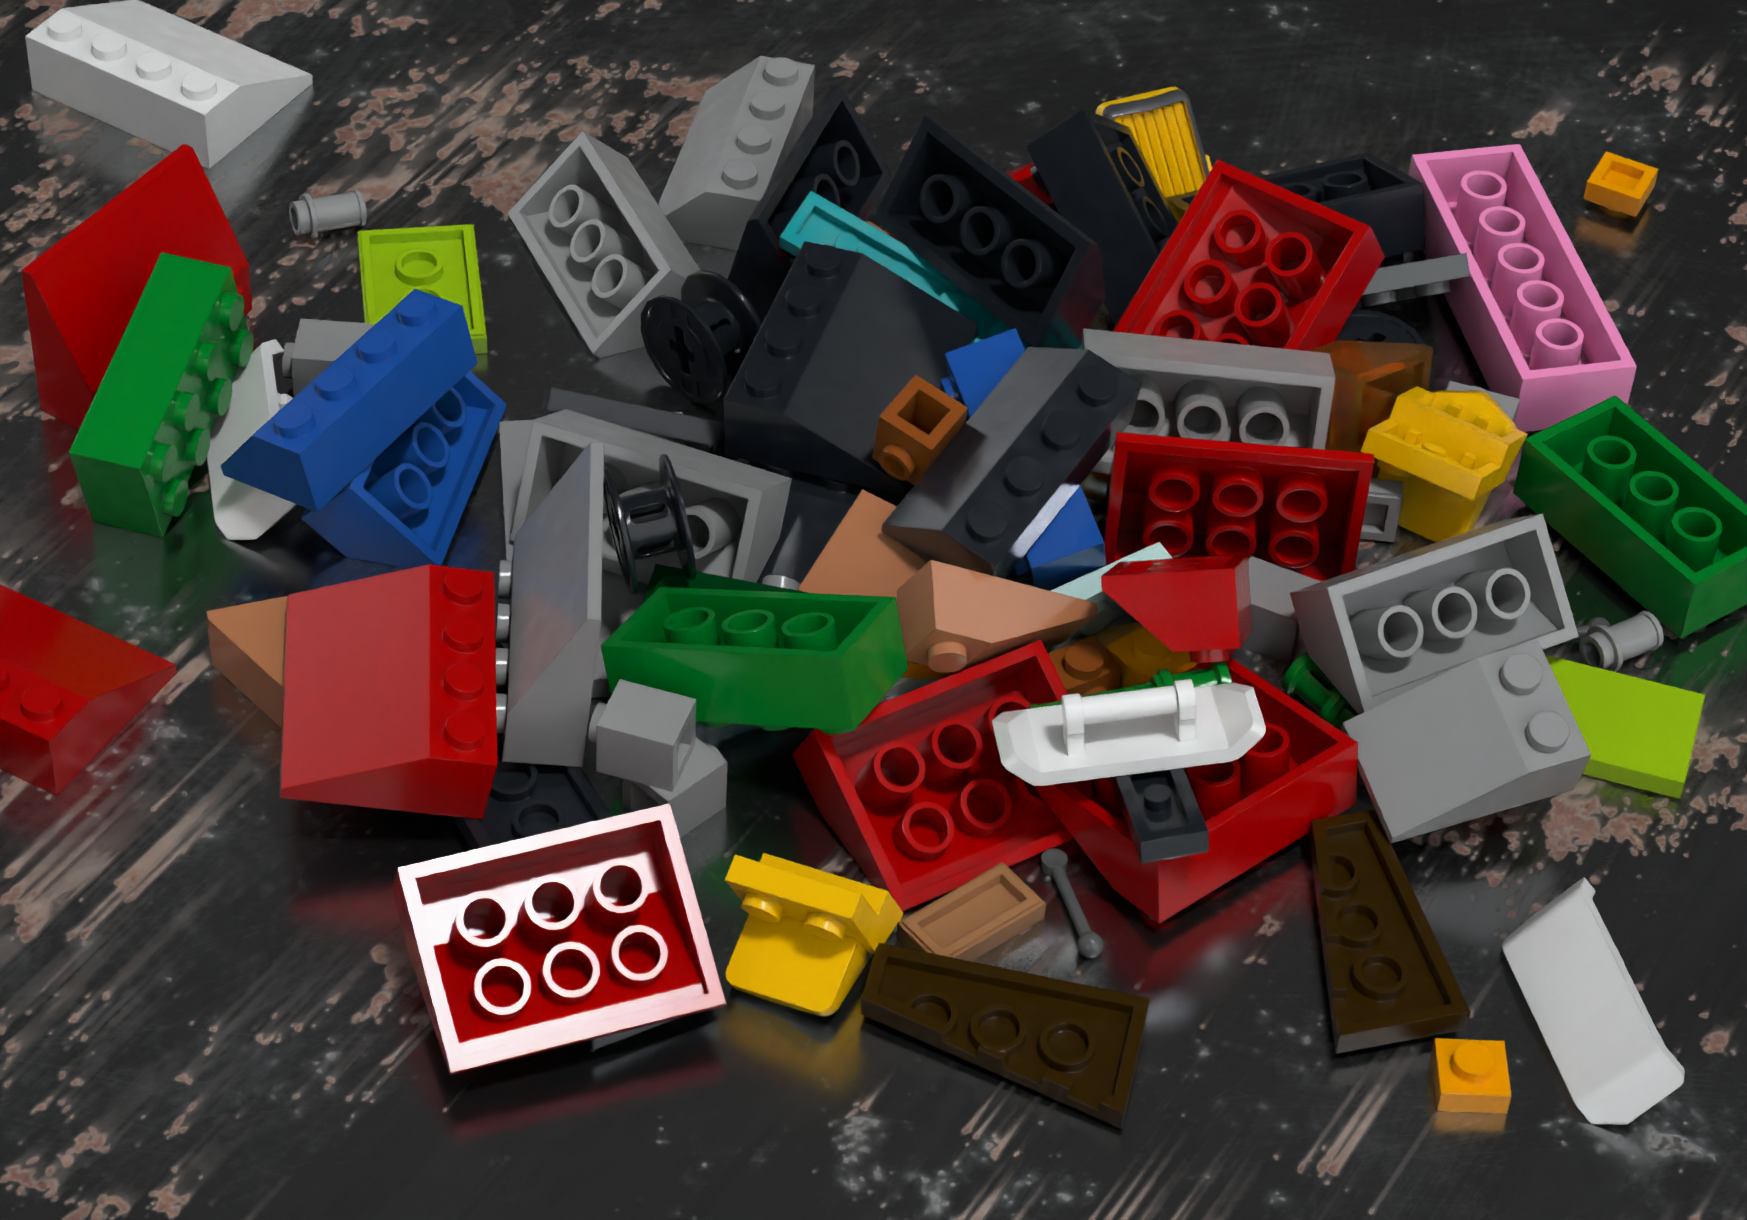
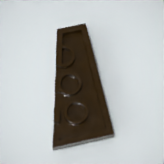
[1309,809,1471,1054]
[861,943,1150,1129]

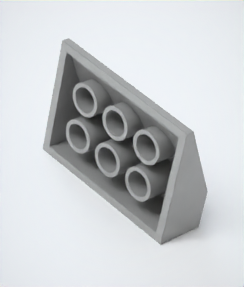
[495,442,604,767]

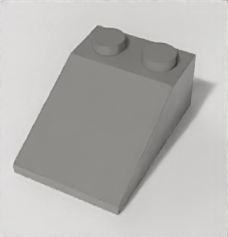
[1341,640,1591,844]

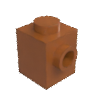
[872,375,968,485]

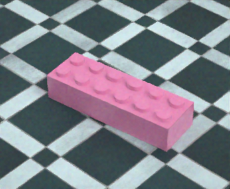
[1408,144,1637,432]

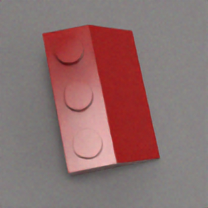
[1101,554,1253,663]

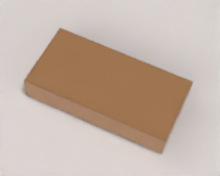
[896,862,1046,961]

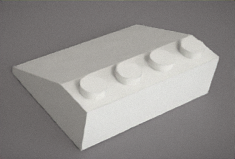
[25,0,313,169]

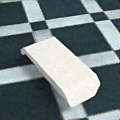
[207,339,297,540]
[992,679,1266,786]
[1502,877,1685,1124]

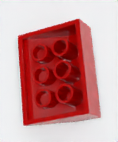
[21,144,252,429]
[1113,160,1385,353]
[1102,432,1374,582]
[279,564,497,820]
[0,584,177,796]
[792,640,1075,913]
[1033,657,1358,923]
[392,803,726,1075]

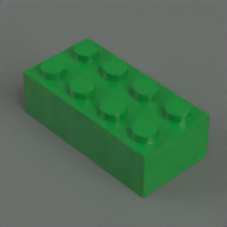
[69,252,254,538]
[1513,395,1747,639]
[601,587,908,735]

